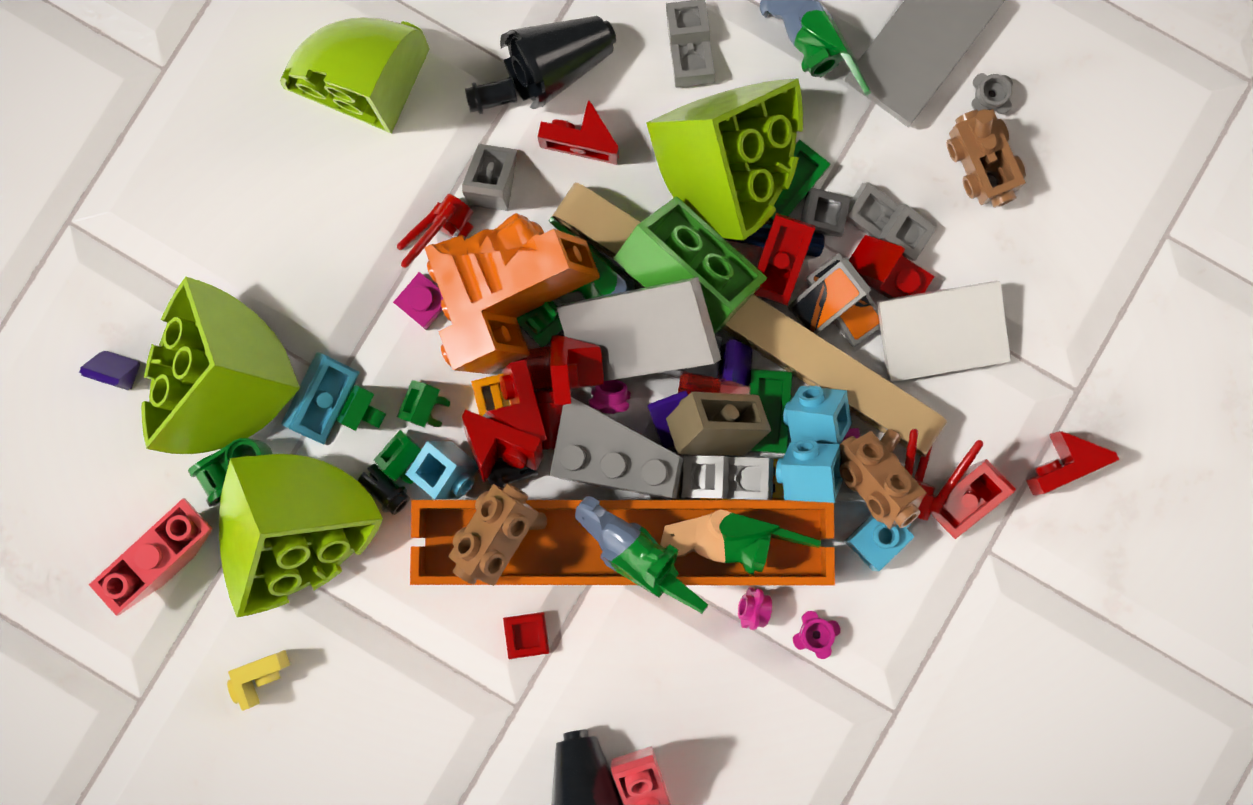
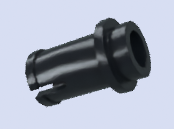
[465,77,517,115]
[488,460,539,488]
[357,464,410,515]

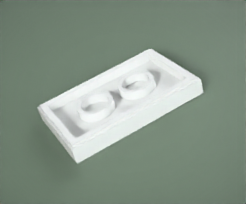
[876,280,1011,382]

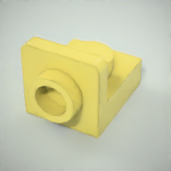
[227,650,290,711]

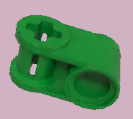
[188,438,273,507]

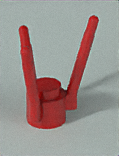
[397,194,474,268]
[904,429,983,521]

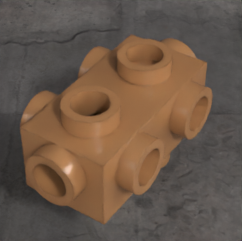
[946,109,1026,208]
[839,429,926,529]
[448,483,547,586]

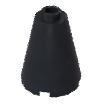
[500,16,616,109]
[551,730,624,805]

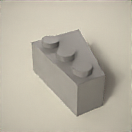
[550,397,684,500]

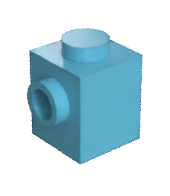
[783,386,852,444]
[776,440,843,503]
[405,441,478,500]
[844,514,915,572]

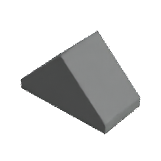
[462,144,517,211]

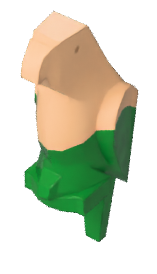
[660,509,821,575]

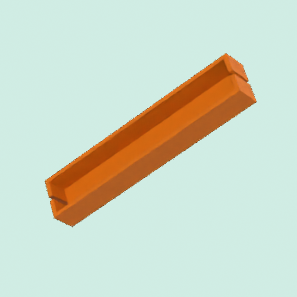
[410,500,835,586]

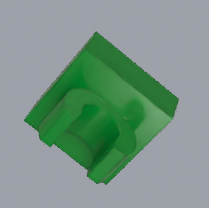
[517,301,564,350]
[397,380,450,428]
[336,385,386,431]
[374,429,421,484]

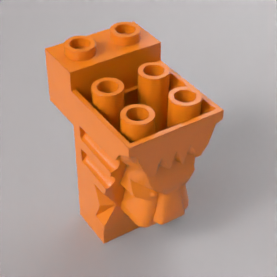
[424,213,600,374]

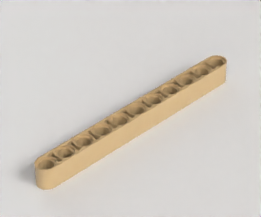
[552,182,947,457]

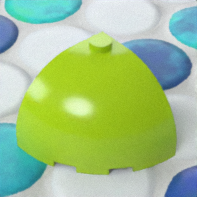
[280,17,430,134]
[646,78,803,240]
[141,276,300,454]
[219,454,383,618]

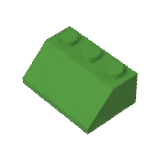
[613,196,767,334]

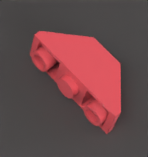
[89,498,213,616]
[611,746,671,805]

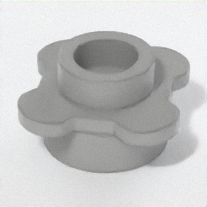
[971,73,1013,114]

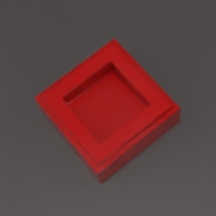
[503,611,550,659]

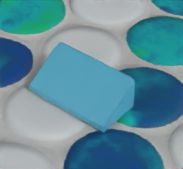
[281,352,360,445]

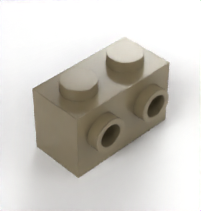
[666,392,771,456]

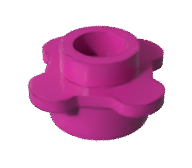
[588,379,631,414]
[738,587,772,630]
[793,611,841,659]

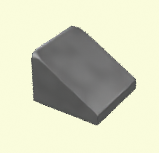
[801,187,852,237]

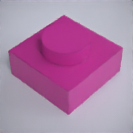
[393,272,443,330]

